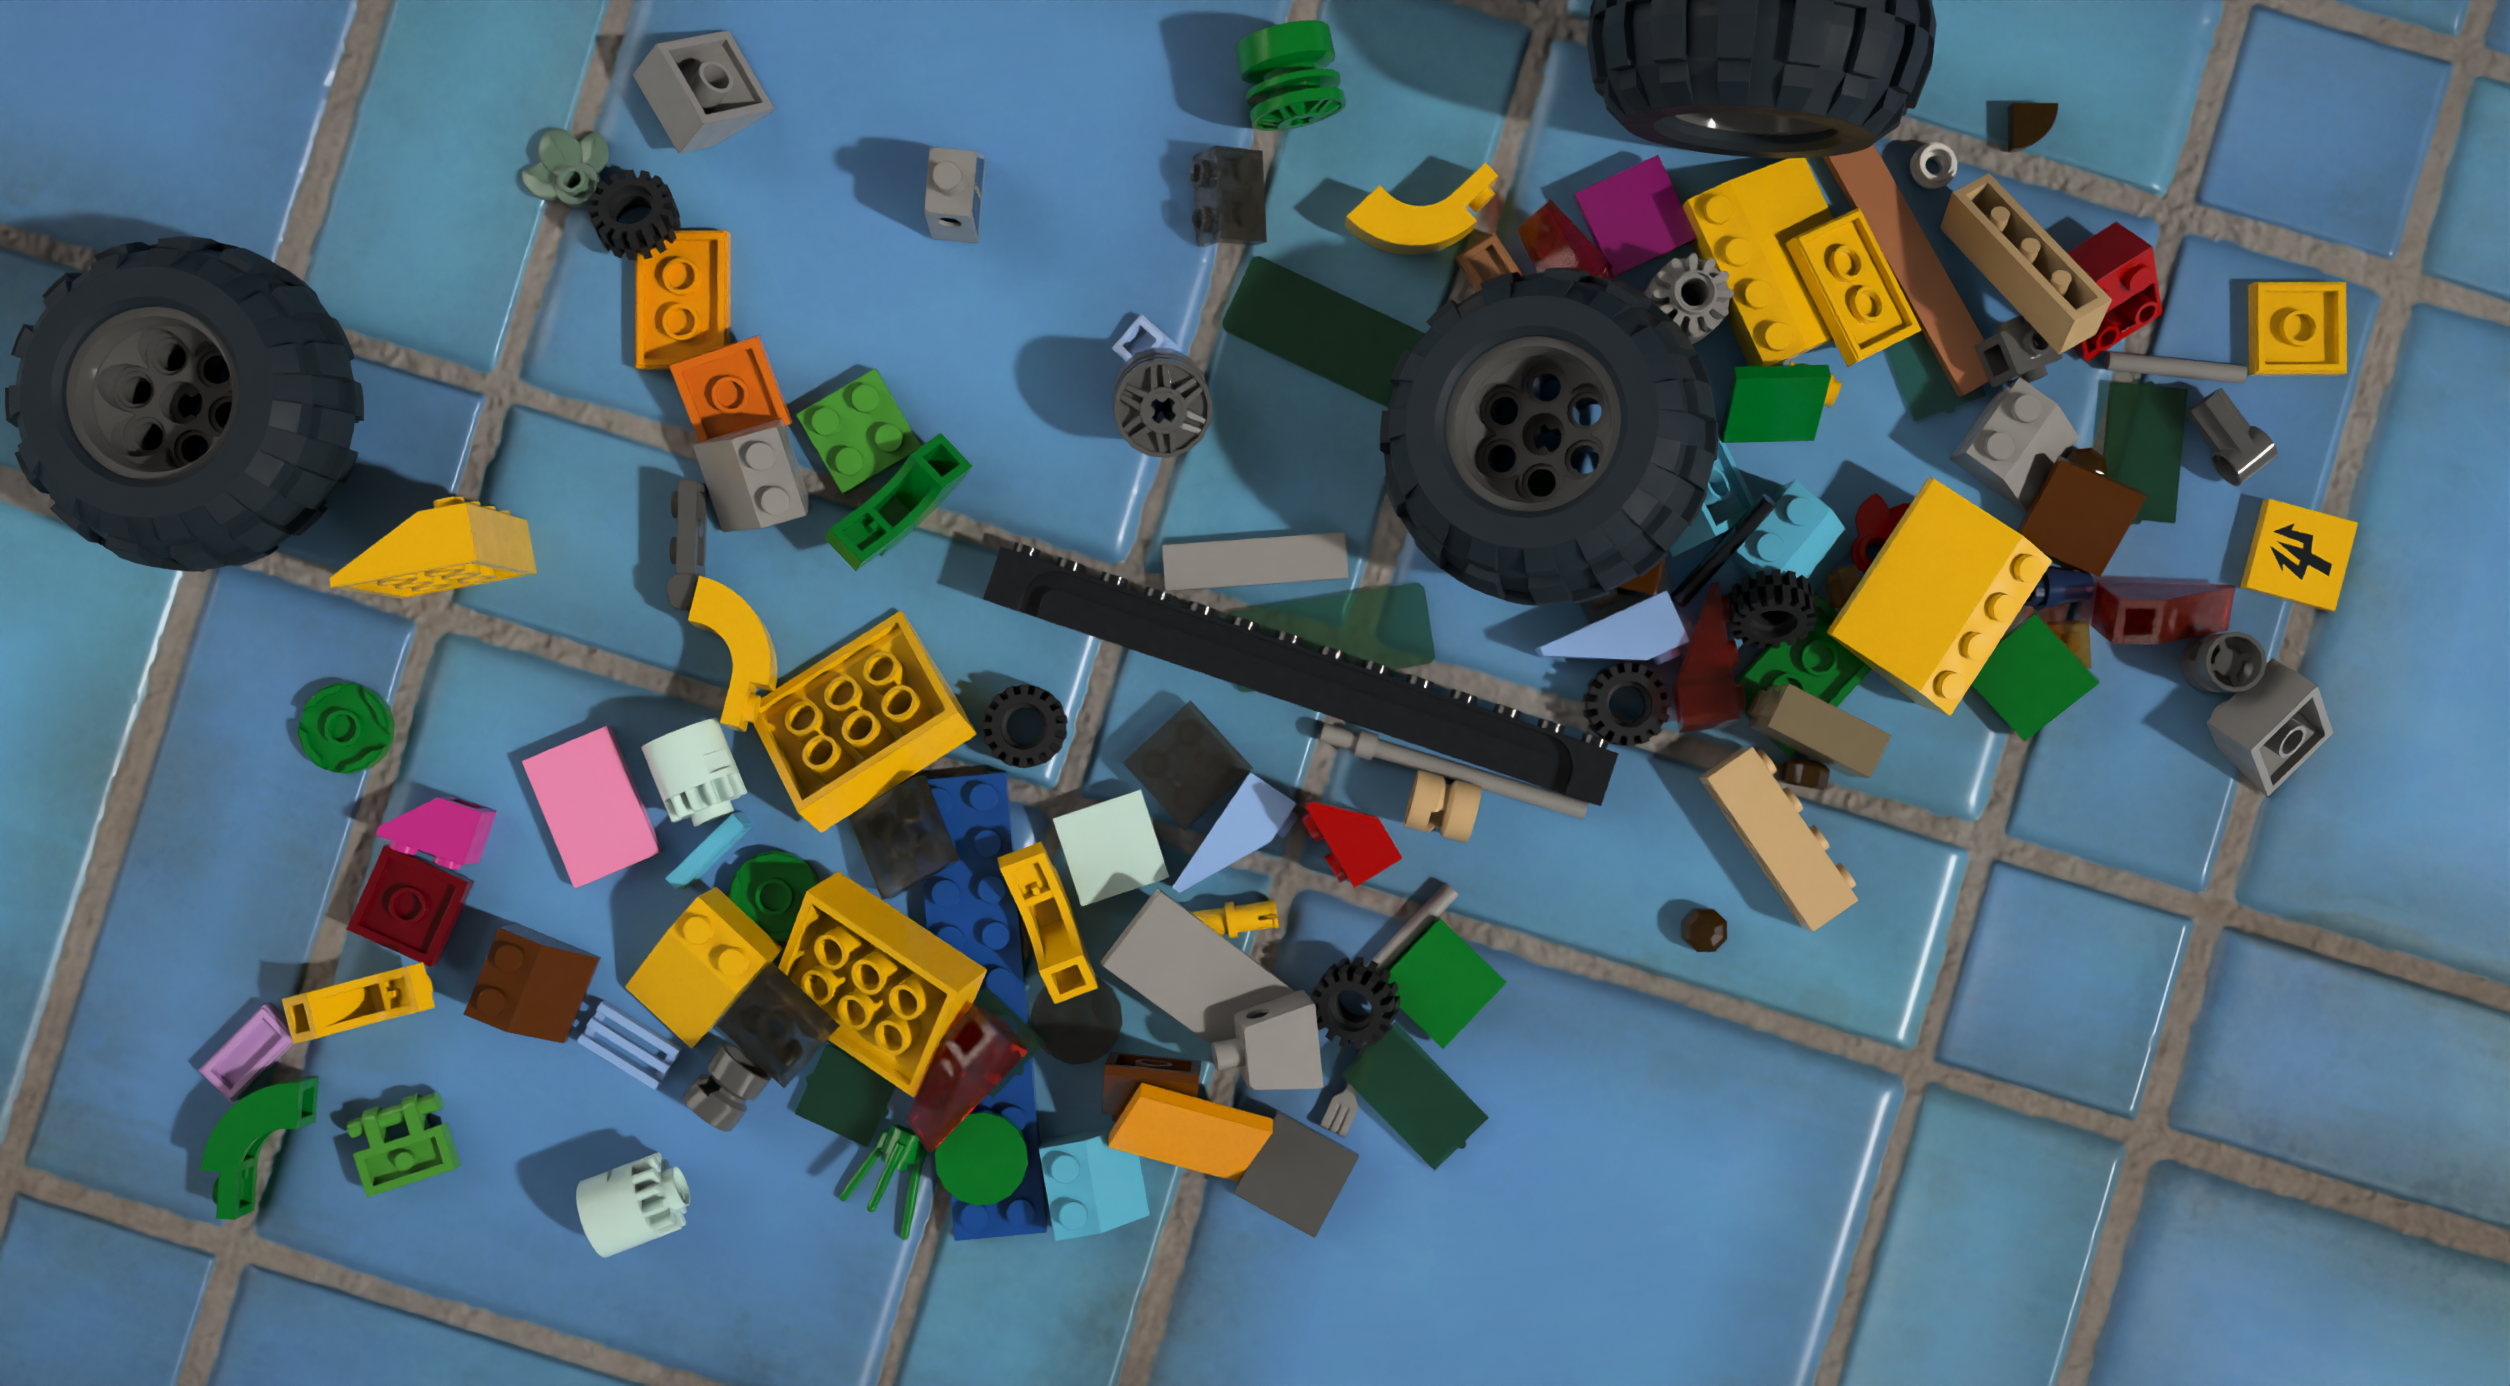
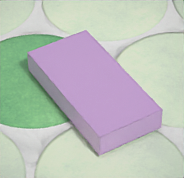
[199,1003,293,1102]

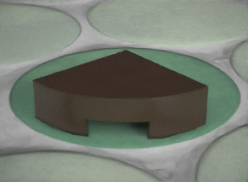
[2007,103,2058,153]

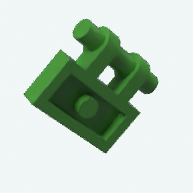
[346,1092,461,1198]

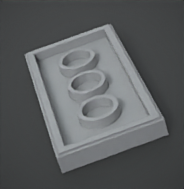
[1100,888,1296,1044]

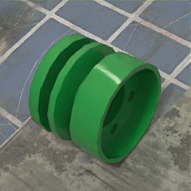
[1235,20,1346,131]

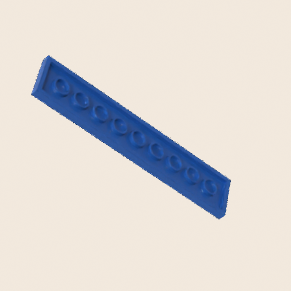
[914,772,1048,1241]

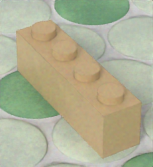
[1940,173,2112,354]
[1698,746,1859,932]

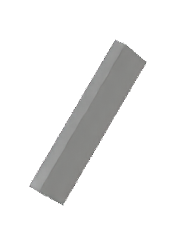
[1162,532,1349,592]

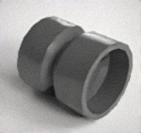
[2180,632,2267,693]
[683,1043,772,1132]

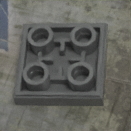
[1234,1110,1359,1238]

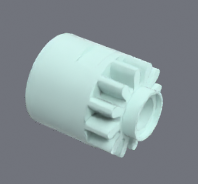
[641,718,747,827]
[576,1152,690,1258]

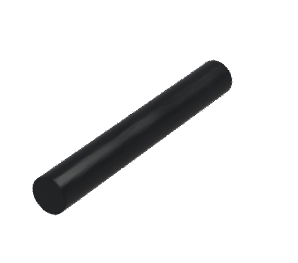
[1671,494,1777,607]

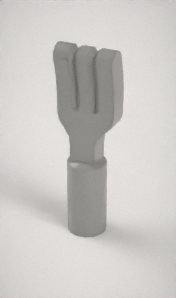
[1320,1046,1378,1138]

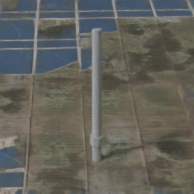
[1319,723,1588,820]

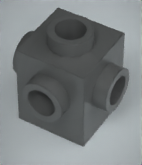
[1974,315,2062,388]

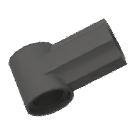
[2184,388,2278,486]

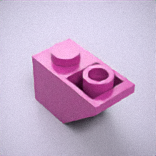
[376,796,497,870]

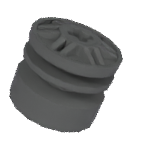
[1112,347,1213,458]

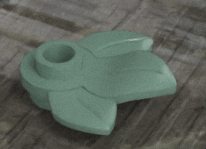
[522,128,609,208]

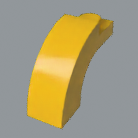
[1344,162,1498,255]
[688,576,778,733]
[998,841,1098,1004]
[282,962,435,1044]

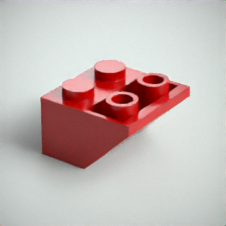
[2067,221,2162,362]
[1300,799,1403,888]

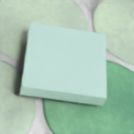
[1053,789,1170,906]

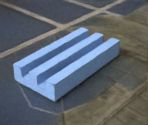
[576,1001,683,1090]

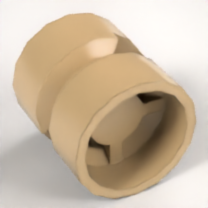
[1403,770,1482,843]

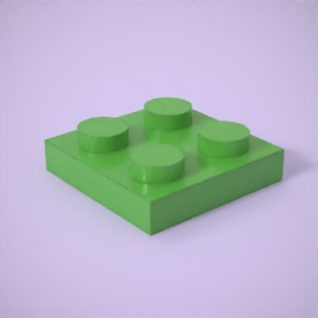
[796,368,922,495]

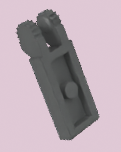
[667,480,708,611]

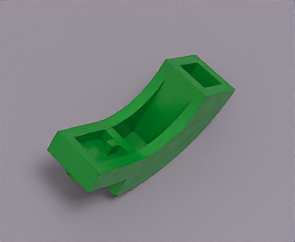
[824,433,972,571]
[201,1076,319,1220]

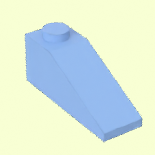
[1535,590,1690,665]
[1172,771,1299,893]

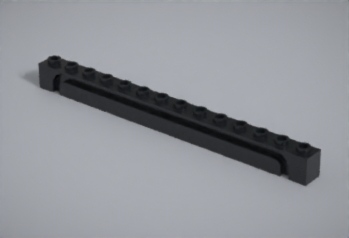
[983,542,1619,806]

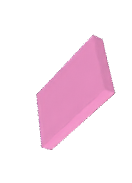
[522,726,663,889]

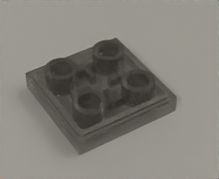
[1123,700,1253,830]

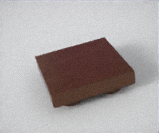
[2016,456,2147,577]

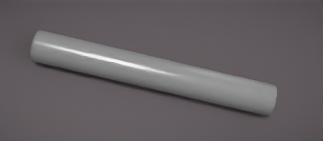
[2104,352,2247,384]
[1365,882,1459,974]

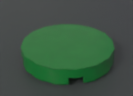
[298,683,395,774]
[728,850,820,942]
[935,1110,1029,1206]

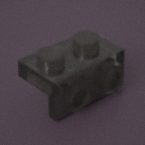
[1190,146,1267,247]

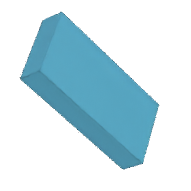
[665,812,753,890]

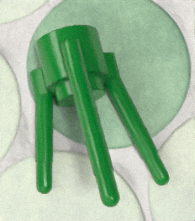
[839,1123,929,1240]

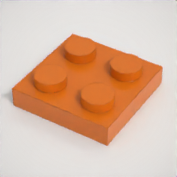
[669,334,792,442]

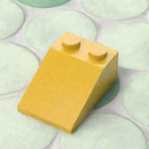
[625,887,784,1049]

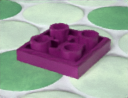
[1573,155,1697,279]

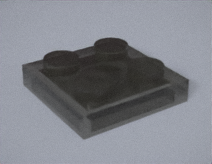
[848,776,960,900]
[717,962,840,1088]

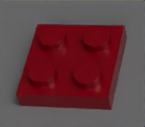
[346,844,475,967]

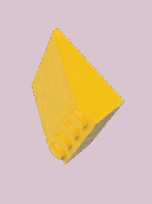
[1682,158,1834,366]
[1826,477,2052,716]
[329,497,537,599]
[753,610,977,833]
[767,871,987,1098]

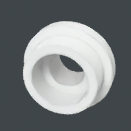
[1910,142,1957,189]

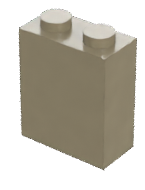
[1748,684,1892,778]

